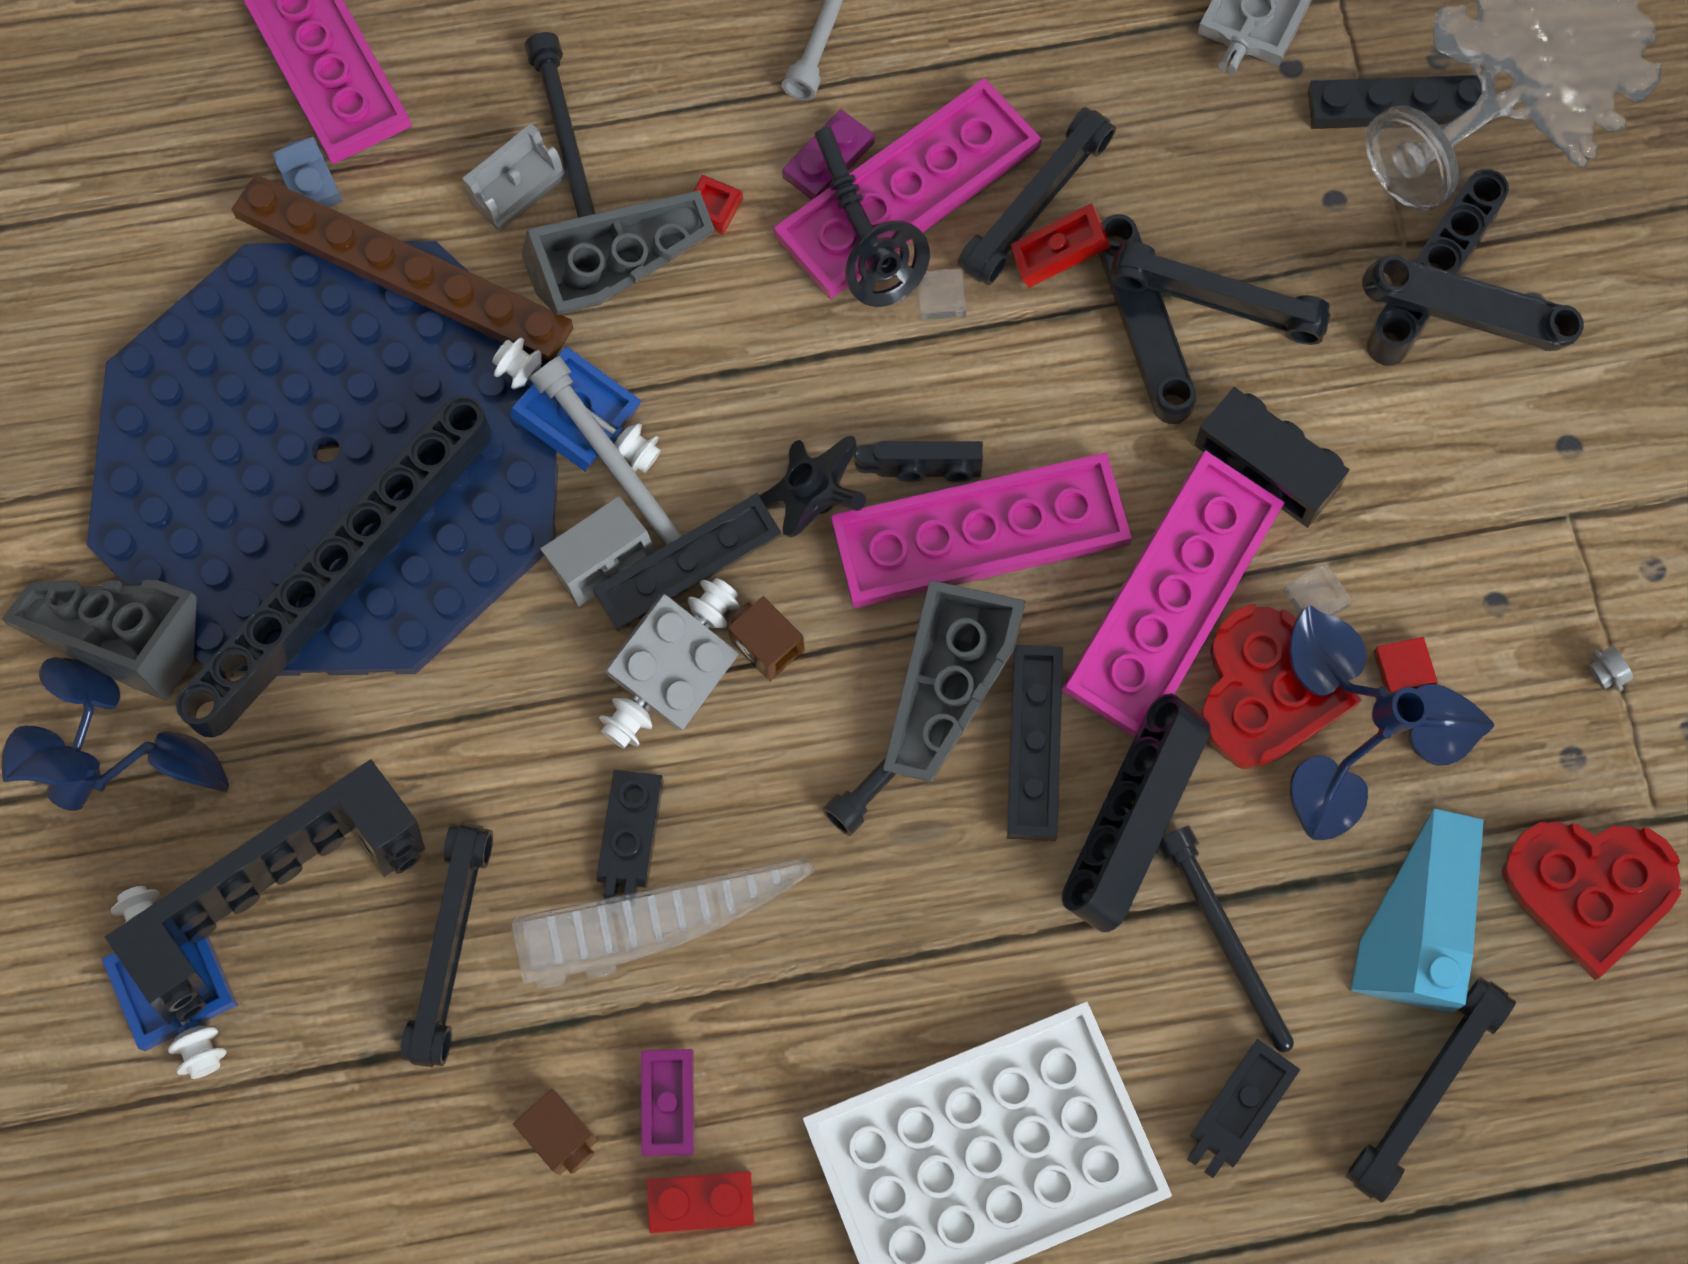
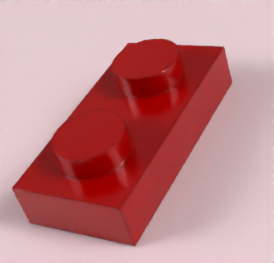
[1010,203,1111,288]
[647,1171,755,1234]

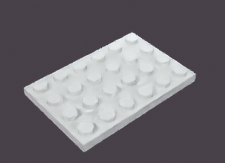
[803,1001,1172,1264]

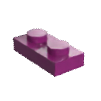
[782,109,875,200]
[641,1049,695,1157]

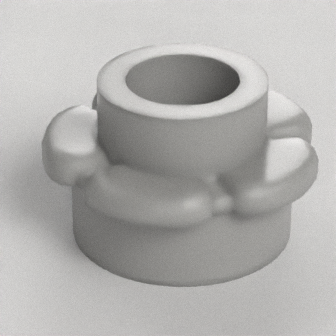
[1588,646,1634,692]

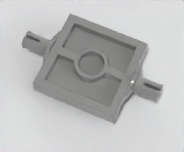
[1198,0,1312,75]

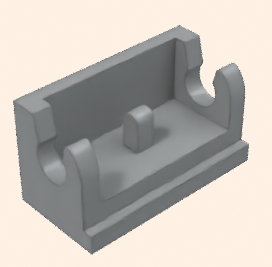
[462,123,567,232]
[540,496,656,607]

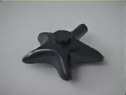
[759,436,866,537]

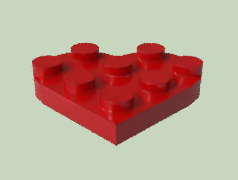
[1200,604,1362,769]
[1502,821,1682,980]

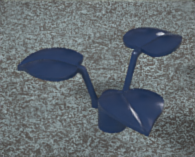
[1289,605,1494,840]
[1,657,229,811]

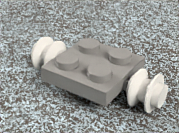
[599,578,740,749]

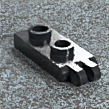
[854,441,983,482]
[597,770,664,906]
[1187,1039,1301,1179]

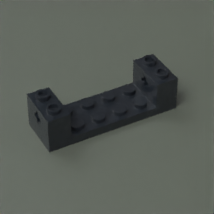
[104,759,425,1025]

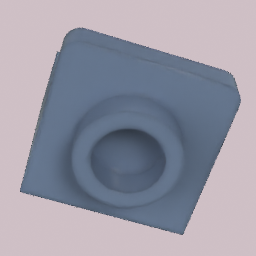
[272,137,343,207]

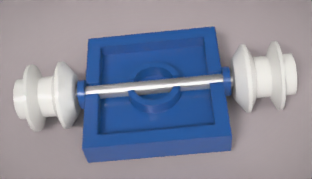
[492,338,661,473]
[102,886,238,1079]

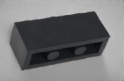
[1194,387,1350,528]

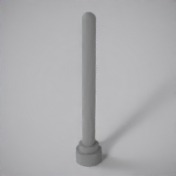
[782,0,843,101]
[529,356,682,545]

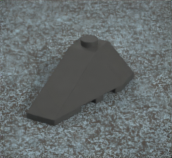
[522,190,715,316]
[2,580,197,701]

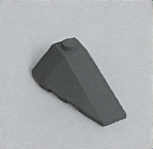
[883,580,1026,782]

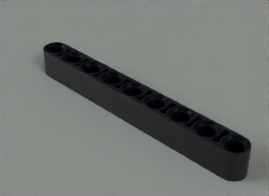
[176,396,492,738]

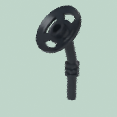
[814,127,930,307]

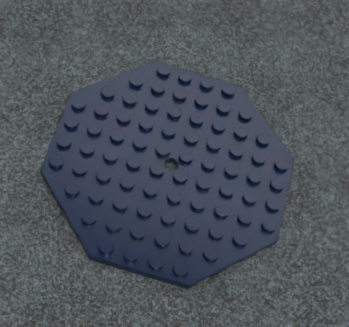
[87,241,558,676]

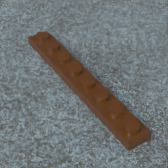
[231,174,574,363]

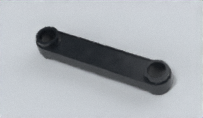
[958,107,1116,285]
[1099,214,1196,424]
[1111,241,1330,345]
[1362,255,1584,351]
[401,823,493,1067]
[1346,977,1516,1203]

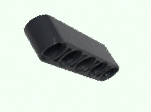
[1367,169,1509,366]
[1062,693,1210,932]

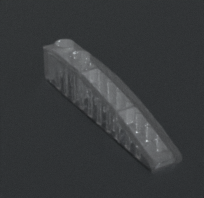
[512,856,814,989]

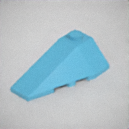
[1350,808,1484,1014]

